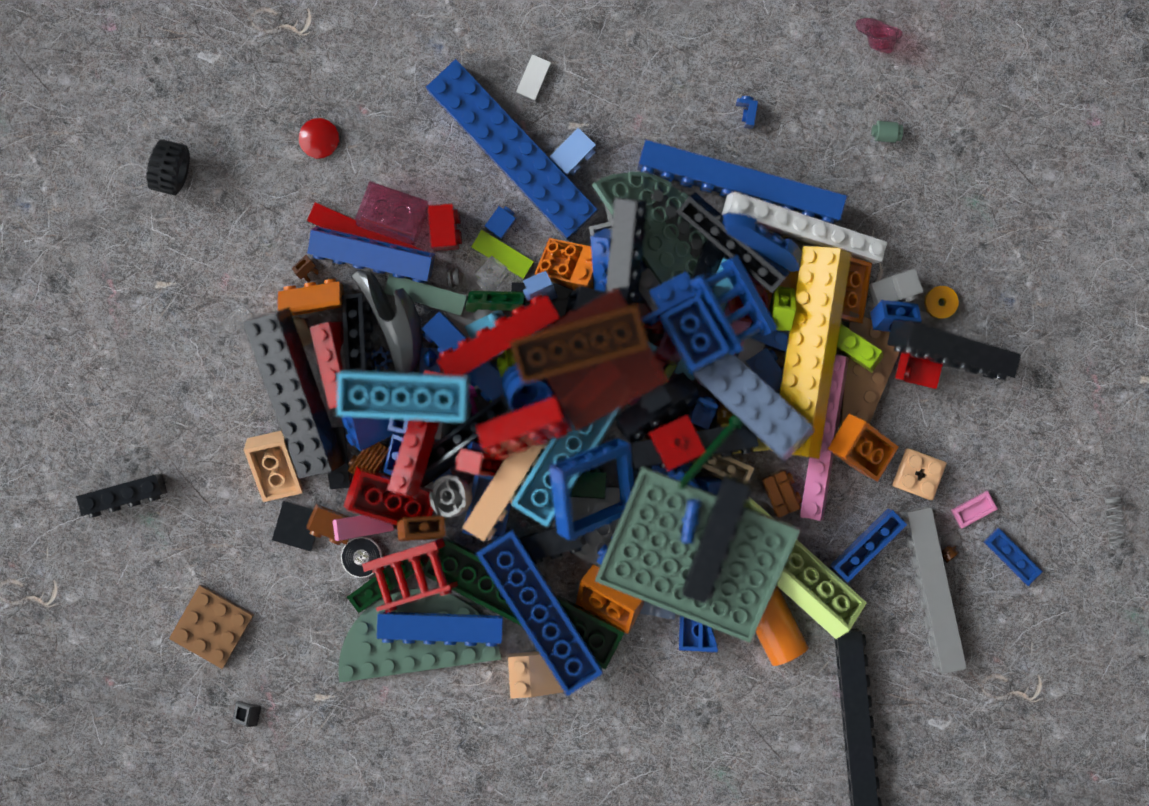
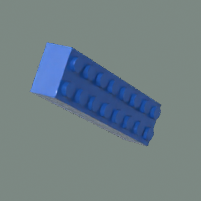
[476,529,603,696]

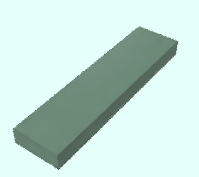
[384,273,468,316]

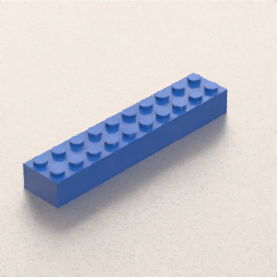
[426,59,597,240]
[637,139,847,224]

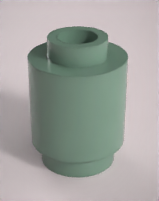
[871,121,903,143]

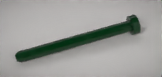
[677,415,743,490]

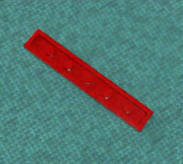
[307,202,424,251]

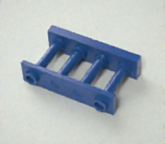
[690,255,778,356]

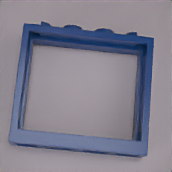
[549,438,634,541]

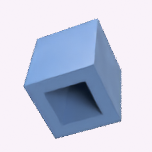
[523,271,557,301]

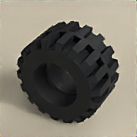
[146,139,190,196]

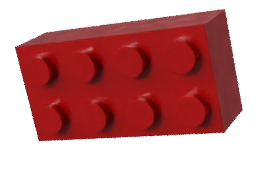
[476,397,573,460]
[344,466,434,525]

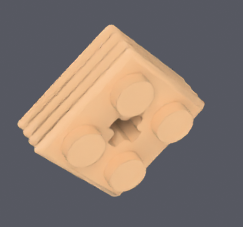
[892,448,947,500]

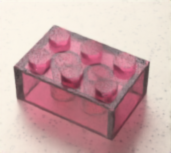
[355,181,429,246]

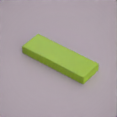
[471,229,534,279]

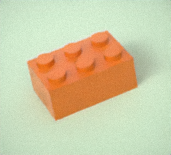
[827,414,899,482]

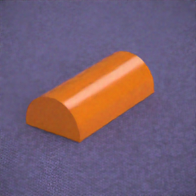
[755,585,809,666]

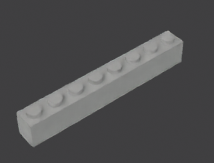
[902,506,967,674]

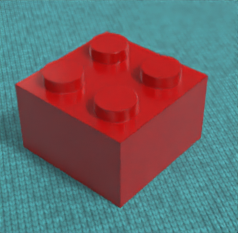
[428,204,462,251]

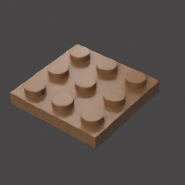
[169,585,254,669]

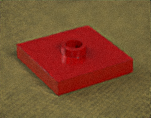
[649,415,705,471]

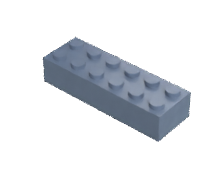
[693,353,814,462]

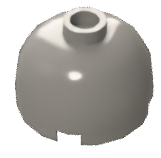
[430,475,472,518]

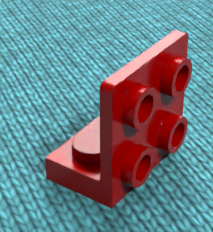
[895,352,943,389]

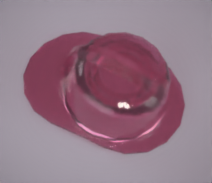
[855,18,903,54]

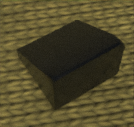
[232,701,261,727]

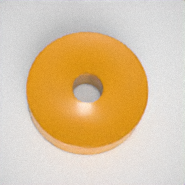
[924,286,959,319]

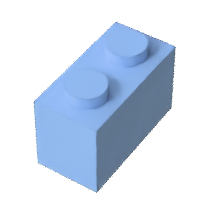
[549,128,596,177]

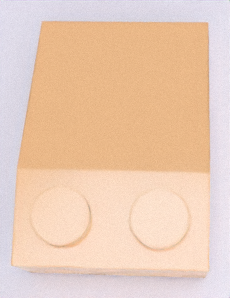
[244,431,303,502]
[508,651,564,699]

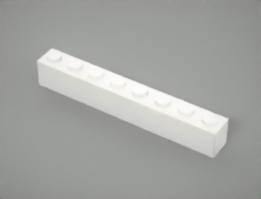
[722,192,887,264]

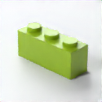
[836,324,884,373]

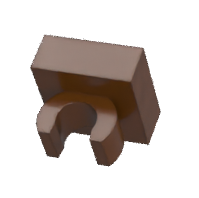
[291,255,319,282]

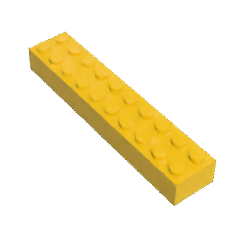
[771,246,851,459]

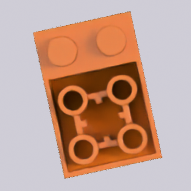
[535,238,594,290]

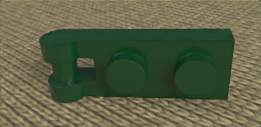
[465,291,525,313]

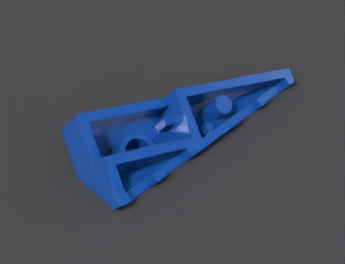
[679,615,718,652]

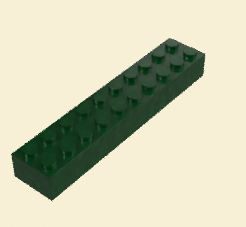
[423,536,625,670]

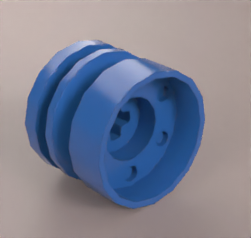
[501,364,552,412]

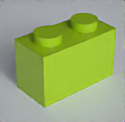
[770,286,796,331]

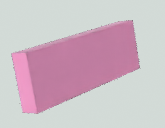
[333,515,394,541]

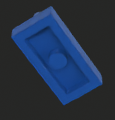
[419,348,441,374]

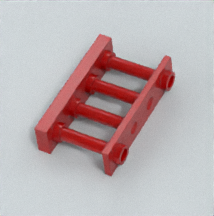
[362,538,458,613]

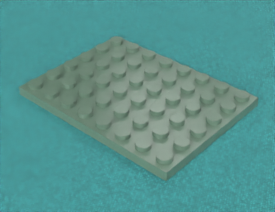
[595,466,800,643]

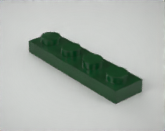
[347,558,425,614]

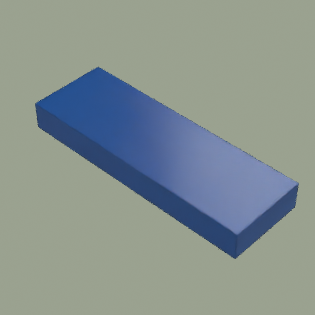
[983,528,1043,586]

